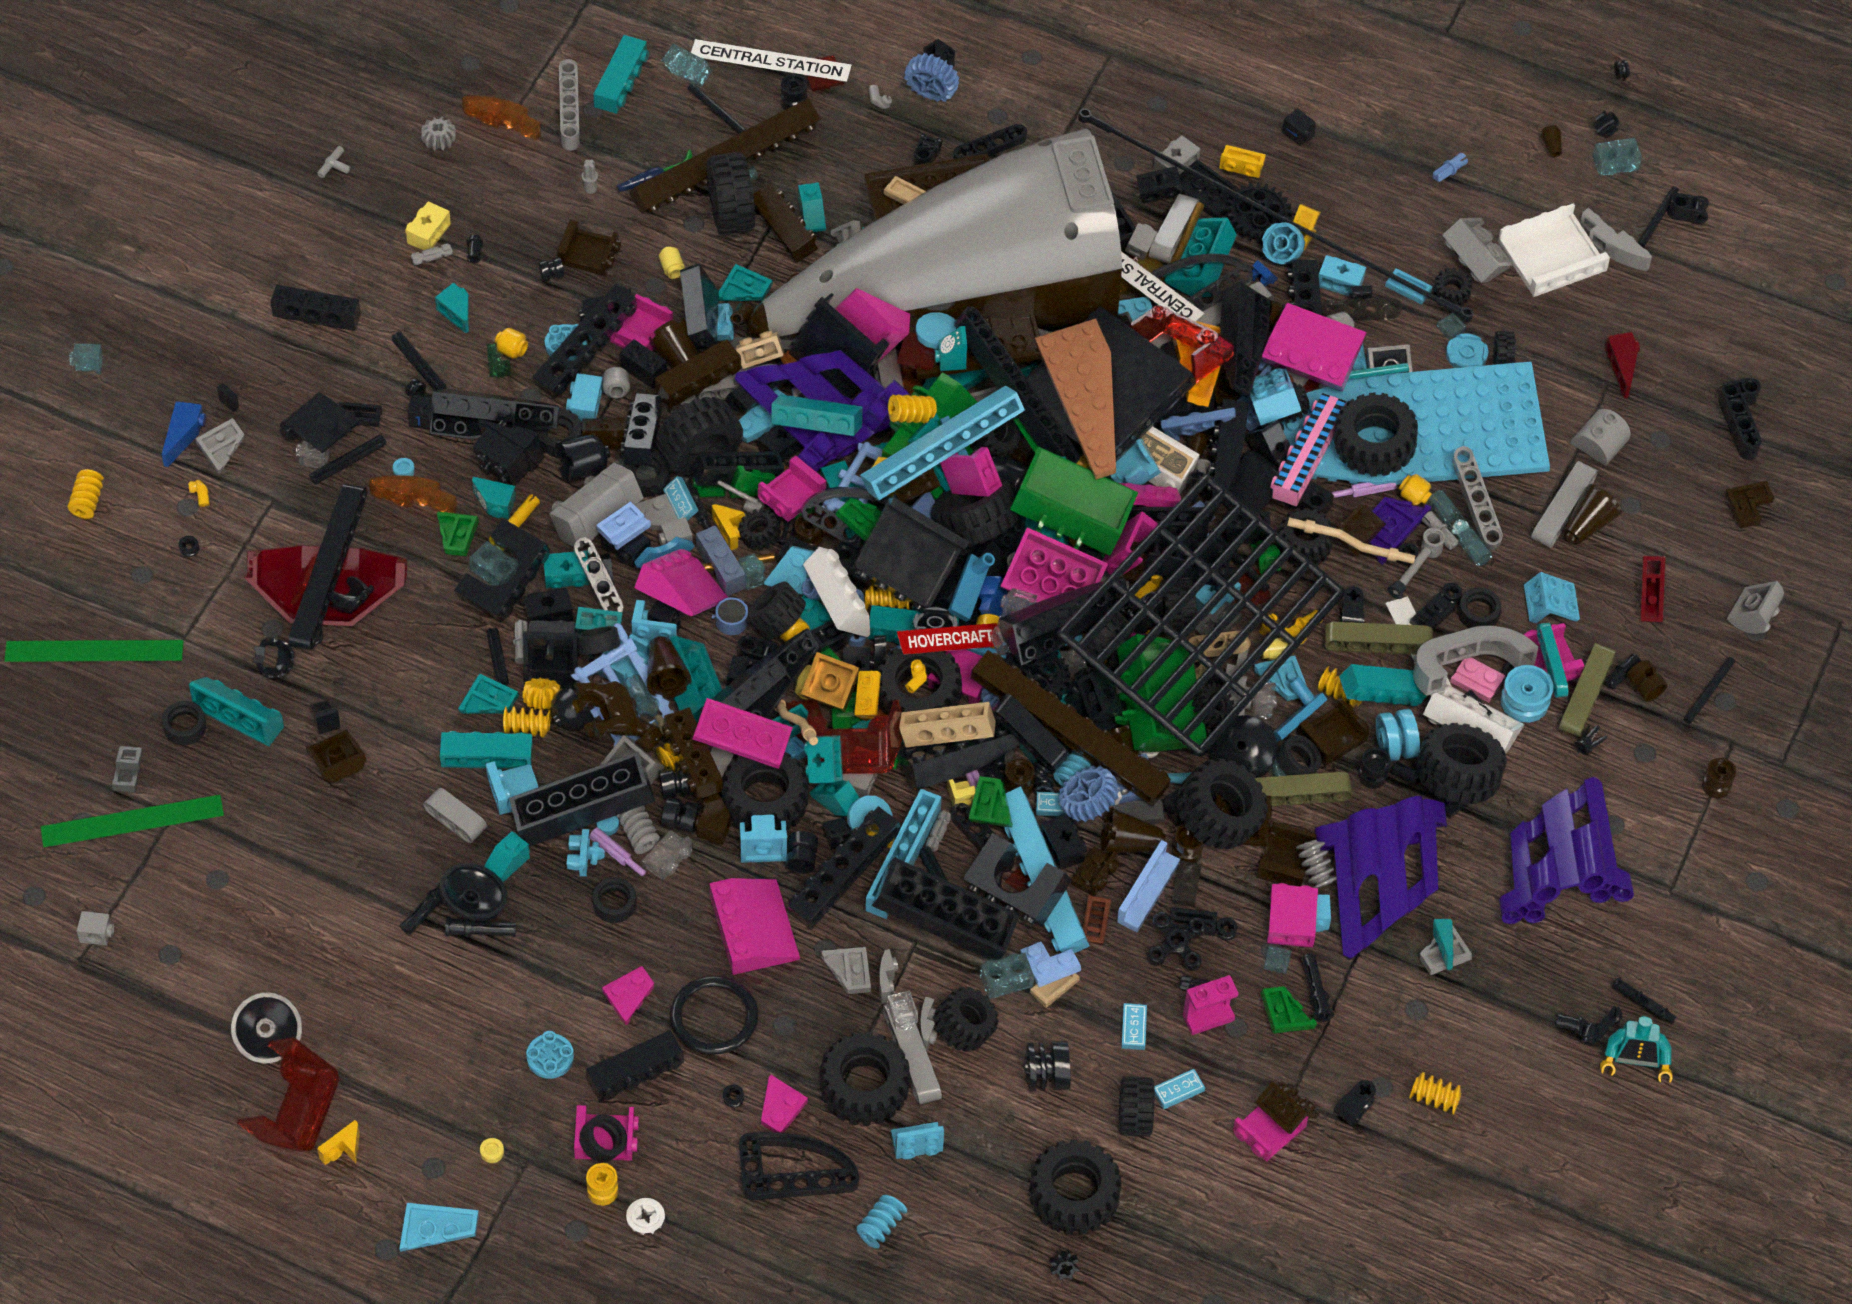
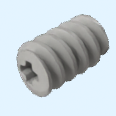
[617,806,660,854]
[1296,840,1337,888]

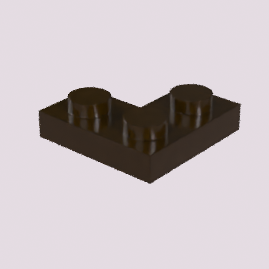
[1725,481,1774,528]

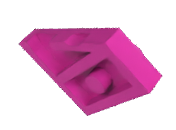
[602,966,654,1025]
[761,1075,808,1133]

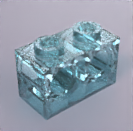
[662,44,712,87]
[1592,138,1642,176]
[469,541,518,586]
[980,953,1034,999]

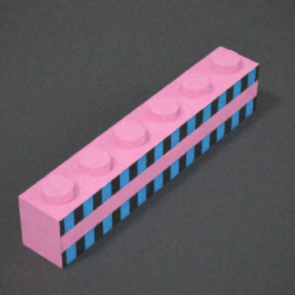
[1271,393,1346,506]

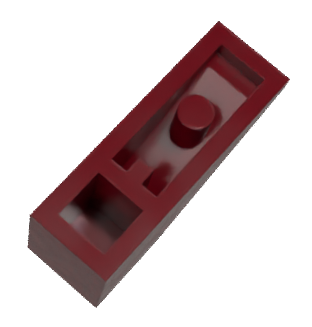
[1605,332,1640,399]
[1641,556,1666,622]

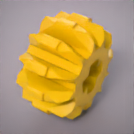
[522,677,560,710]

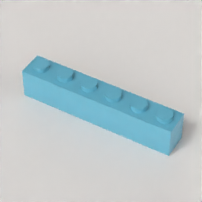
[865,789,942,919]

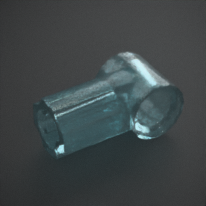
[623,675,659,717]

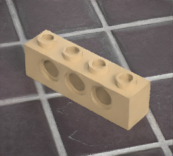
[899,702,996,747]

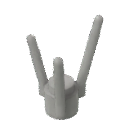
[717,480,765,518]

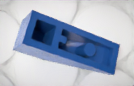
[162,401,206,467]

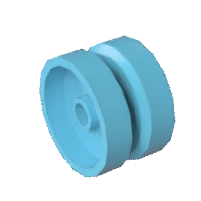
[1501,665,1553,723]
[1375,709,1420,762]

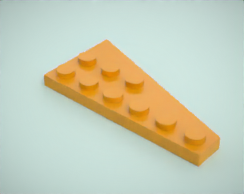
[1169,314,1223,407]

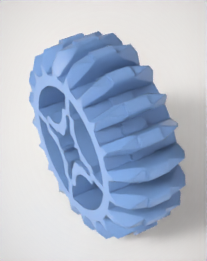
[904,53,959,102]
[1058,765,1120,822]

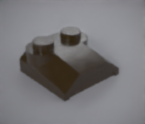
[306,729,367,782]

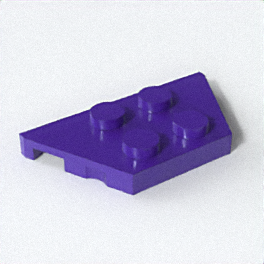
[1369,497,1432,565]

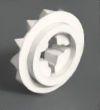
[626,1198,665,1235]

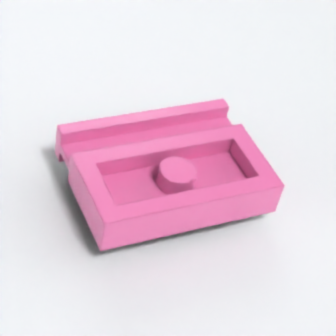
[1450,657,1505,703]

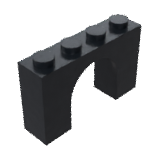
[454,518,550,622]
[963,833,1072,926]

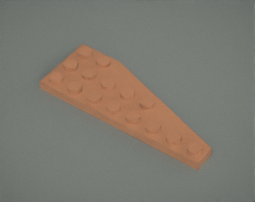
[1035,319,1116,480]

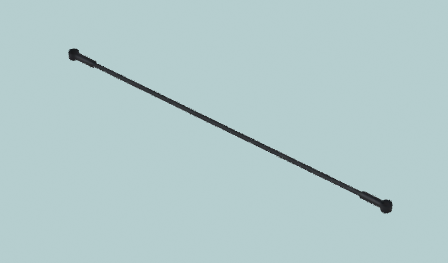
[1078,108,1474,322]

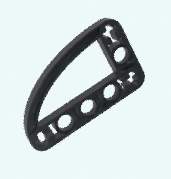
[1143,254,1253,330]
[801,487,911,551]
[739,1132,859,1200]

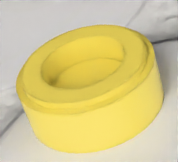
[480,1138,504,1163]

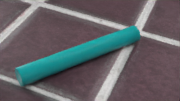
[1348,363,1409,380]

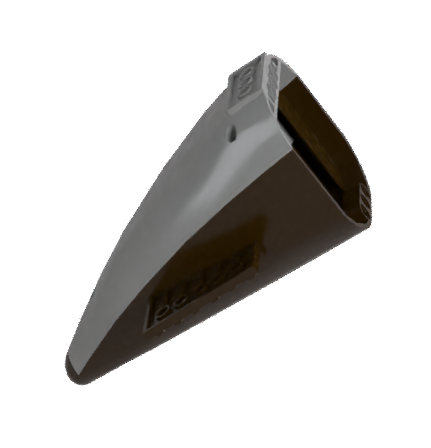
[747,128,1122,380]

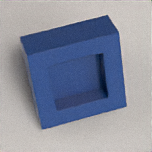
[1252,260,1278,286]

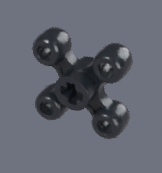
[1147,912,1207,971]

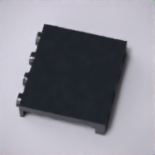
[789,293,890,398]
[851,497,969,613]

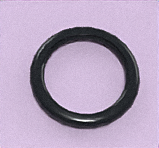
[670,976,758,1055]

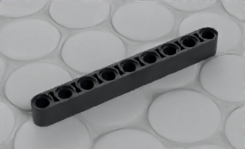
[954,307,1080,463]
[289,484,367,650]

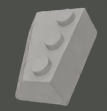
[1443,218,1513,283]

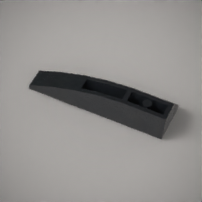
[1220,281,1271,397]
[896,726,1021,790]

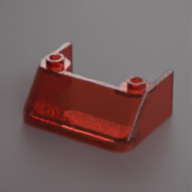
[1129,305,1234,383]
[805,700,903,774]
[237,1037,339,1152]

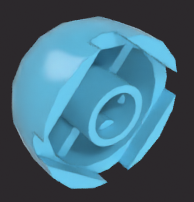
[1262,222,1305,265]

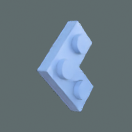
[1020,942,1081,987]

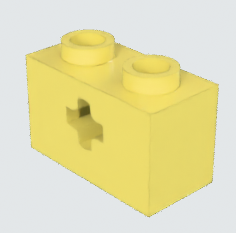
[405,201,451,250]

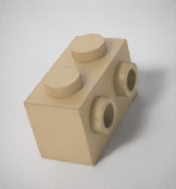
[736,330,784,369]

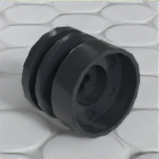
[1024,1041,1071,1092]

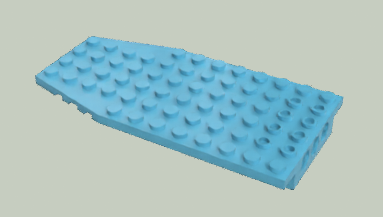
[1282,362,1550,485]

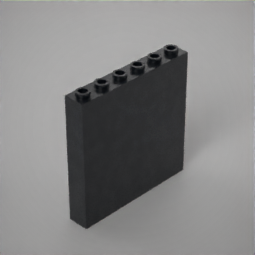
[1026,306,1196,462]

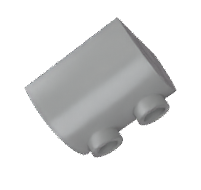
[1570,409,1631,466]
[1727,581,1784,634]

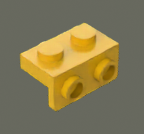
[1219,145,1266,178]
[855,671,881,721]

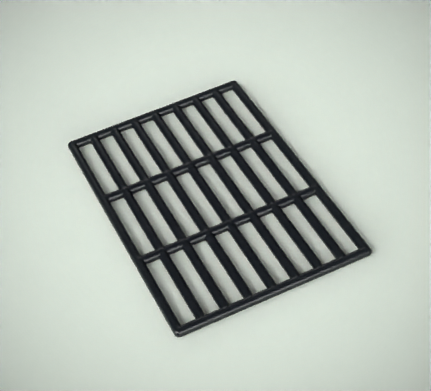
[1057,474,1345,756]

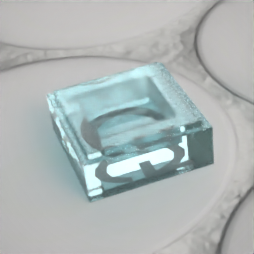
[1436,313,1467,340]
[1264,946,1292,974]

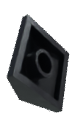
[1367,344,1413,373]

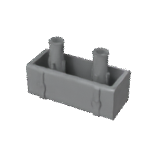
[549,463,644,549]

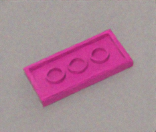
[693,698,793,769]

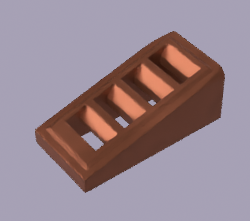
[1083,896,1112,945]

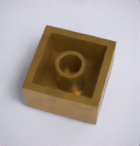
[801,652,861,712]

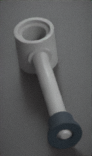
[1387,528,1445,599]

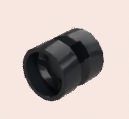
[781,74,807,110]
[1358,748,1391,789]
[659,767,695,799]
[662,797,700,833]
[786,831,818,874]

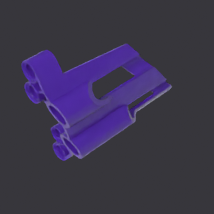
[734,350,910,472]
[1499,777,1634,924]
[1315,796,1447,959]

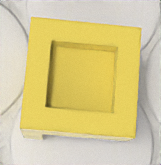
[947,779,976,806]

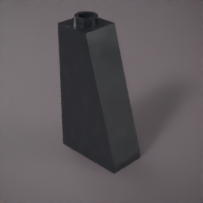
[680,263,719,350]

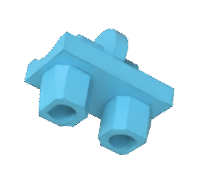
[567,829,605,877]

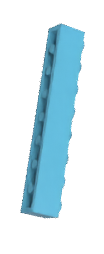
[860,386,1025,500]
[1004,787,1090,953]

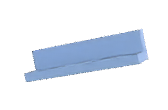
[1117,840,1180,933]

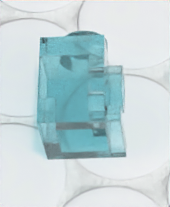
[69,344,103,374]
[738,553,766,590]

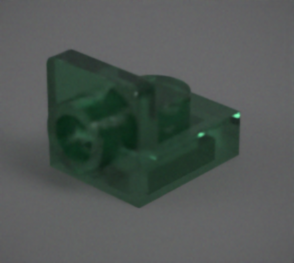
[487,344,511,378]

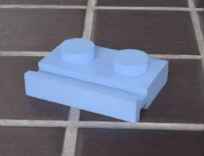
[596,501,651,550]

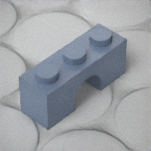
[696,525,746,596]

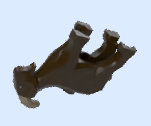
[572,679,664,752]

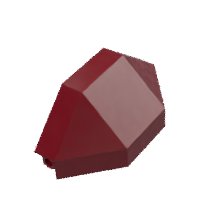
[244,545,407,626]

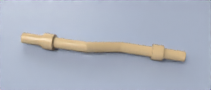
[1287,517,1415,564]
[775,698,818,745]

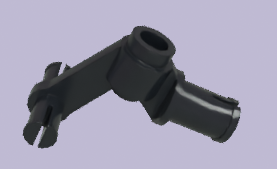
[1556,1006,1623,1046]

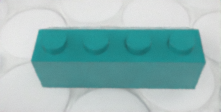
[1165,218,1237,297]
[670,635,722,725]
[189,677,284,747]

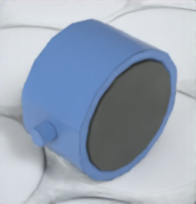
[712,597,748,635]

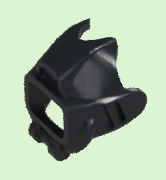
[328,576,374,614]
[253,637,295,678]

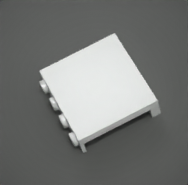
[1498,203,1610,297]

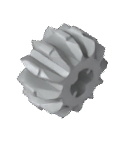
[421,116,456,151]

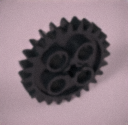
[1224,182,1293,243]
[1003,651,1071,701]

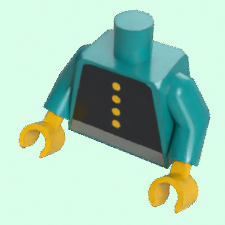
[1600,1016,1673,1083]

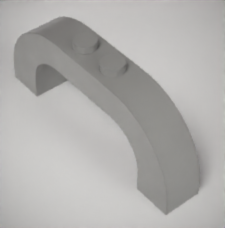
[1413,626,1538,696]

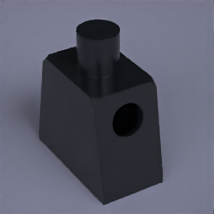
[1245,420,1290,469]

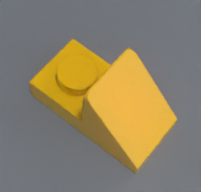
[1293,204,1320,250]
[712,504,745,550]
[317,1120,360,1165]

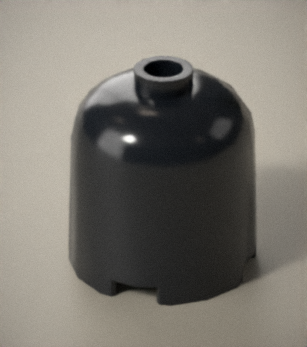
[555,435,610,482]
[993,455,1029,497]

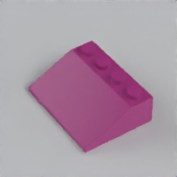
[835,288,910,362]
[1262,303,1367,392]
[1000,527,1108,603]
[634,549,728,617]
[710,878,800,975]

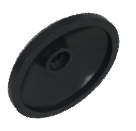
[1210,715,1278,778]
[439,863,508,921]
[230,992,302,1063]

